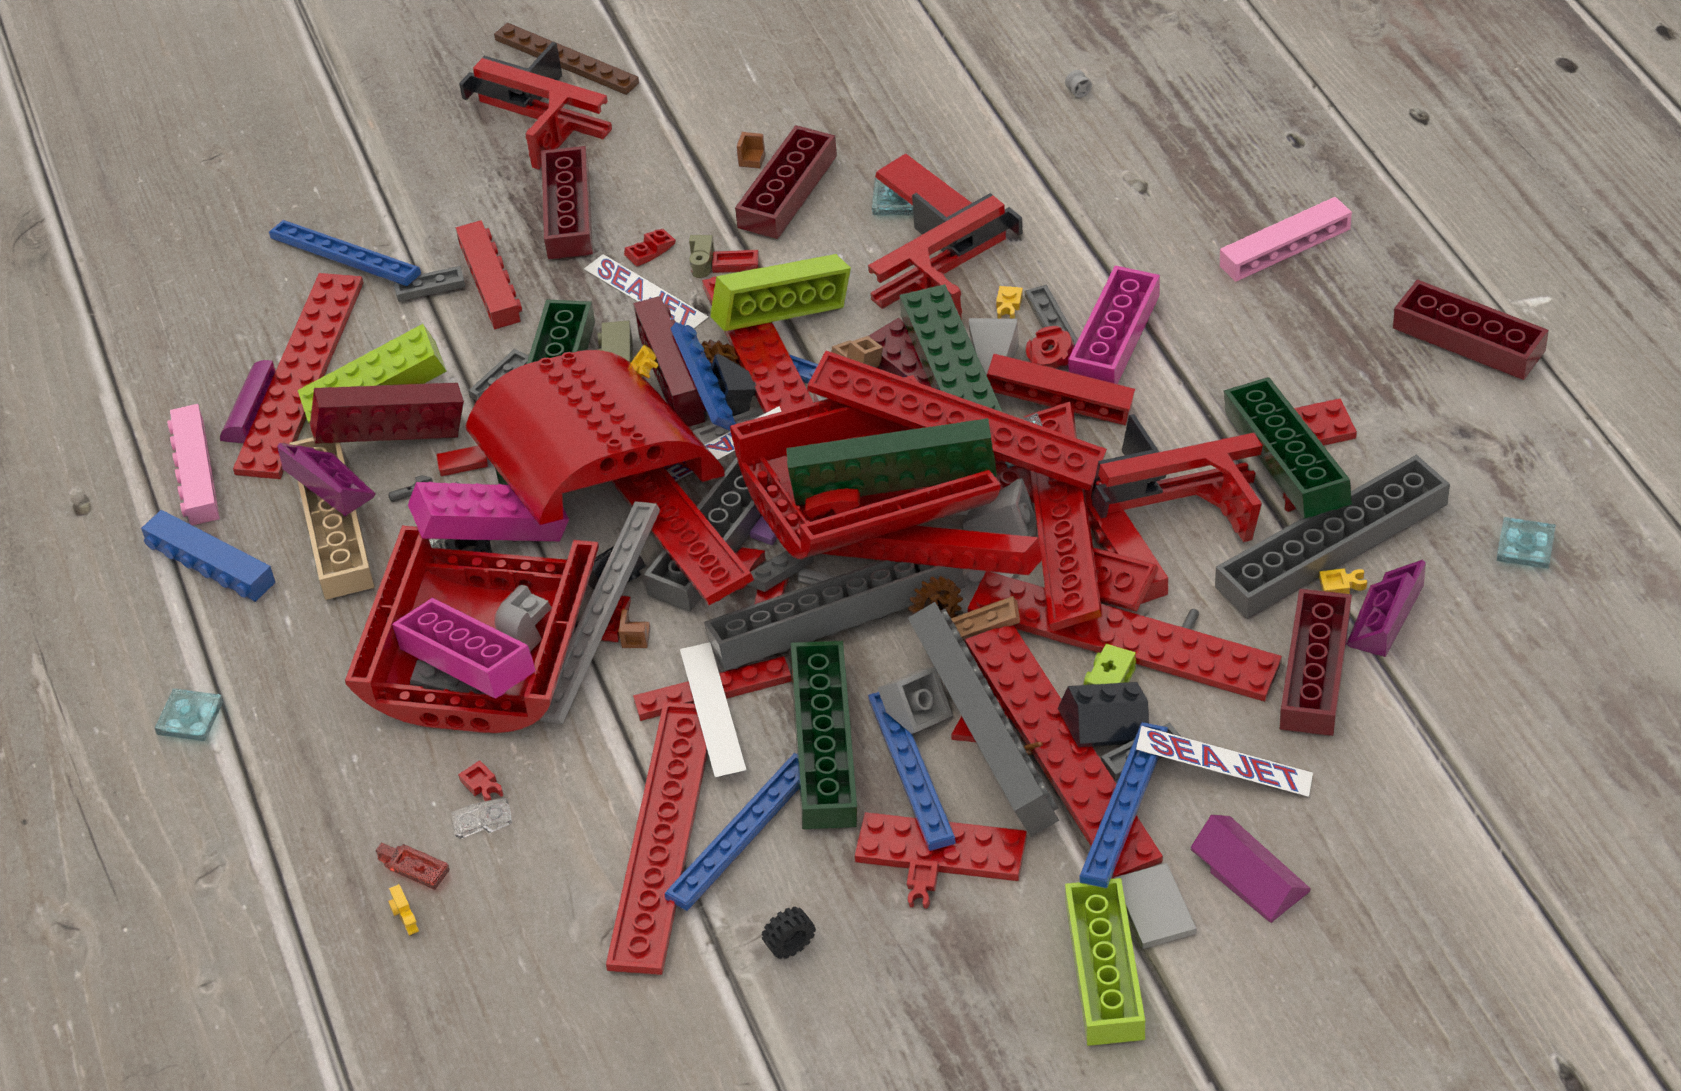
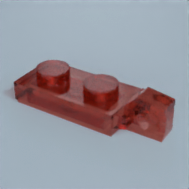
[375,842,450,890]

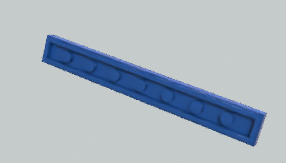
[269,220,421,286]
[868,692,956,851]
[1079,722,1168,888]
[665,753,799,911]

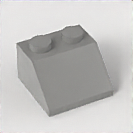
[877,666,953,734]

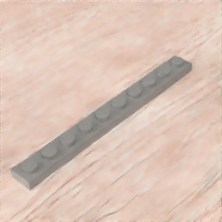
[540,501,660,724]

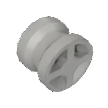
[1065,70,1092,98]

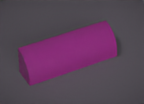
[220,360,276,444]

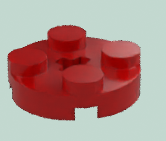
[1025,326,1074,369]

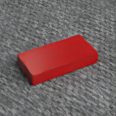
[712,250,759,273]
[436,446,488,476]

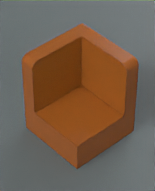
[737,132,766,168]
[619,609,650,648]

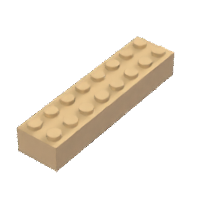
[290,437,375,600]

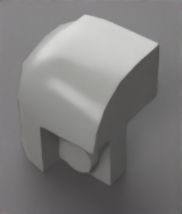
[495,585,552,651]

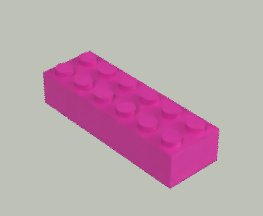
[1068,265,1160,384]
[408,482,569,542]
[392,598,536,698]

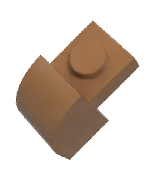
[831,336,883,368]

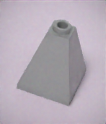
[969,318,1019,376]
[963,478,1037,537]

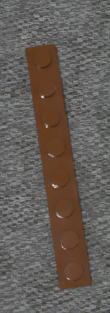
[494,22,639,95]

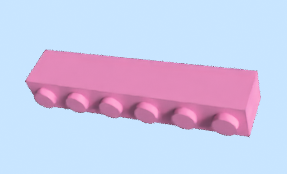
[1220,197,1352,282]
[167,404,220,526]

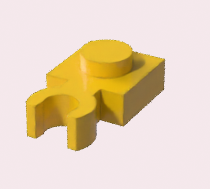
[996,286,1023,319]
[631,345,658,379]
[1319,568,1367,594]
[388,884,419,935]

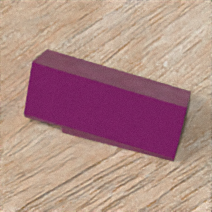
[277,443,376,516]
[1346,559,1426,657]
[1191,814,1311,923]

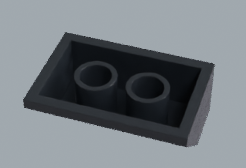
[1058,682,1149,747]

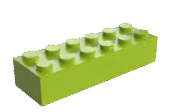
[710,254,851,331]
[298,324,447,424]
[1065,878,1145,1046]

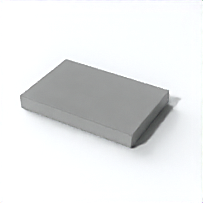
[1114,863,1196,949]

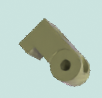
[689,235,715,278]

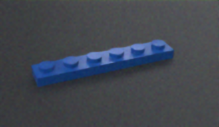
[670,322,736,431]

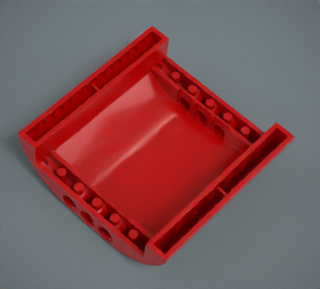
[466,350,725,525]
[730,375,1001,559]
[345,525,599,733]

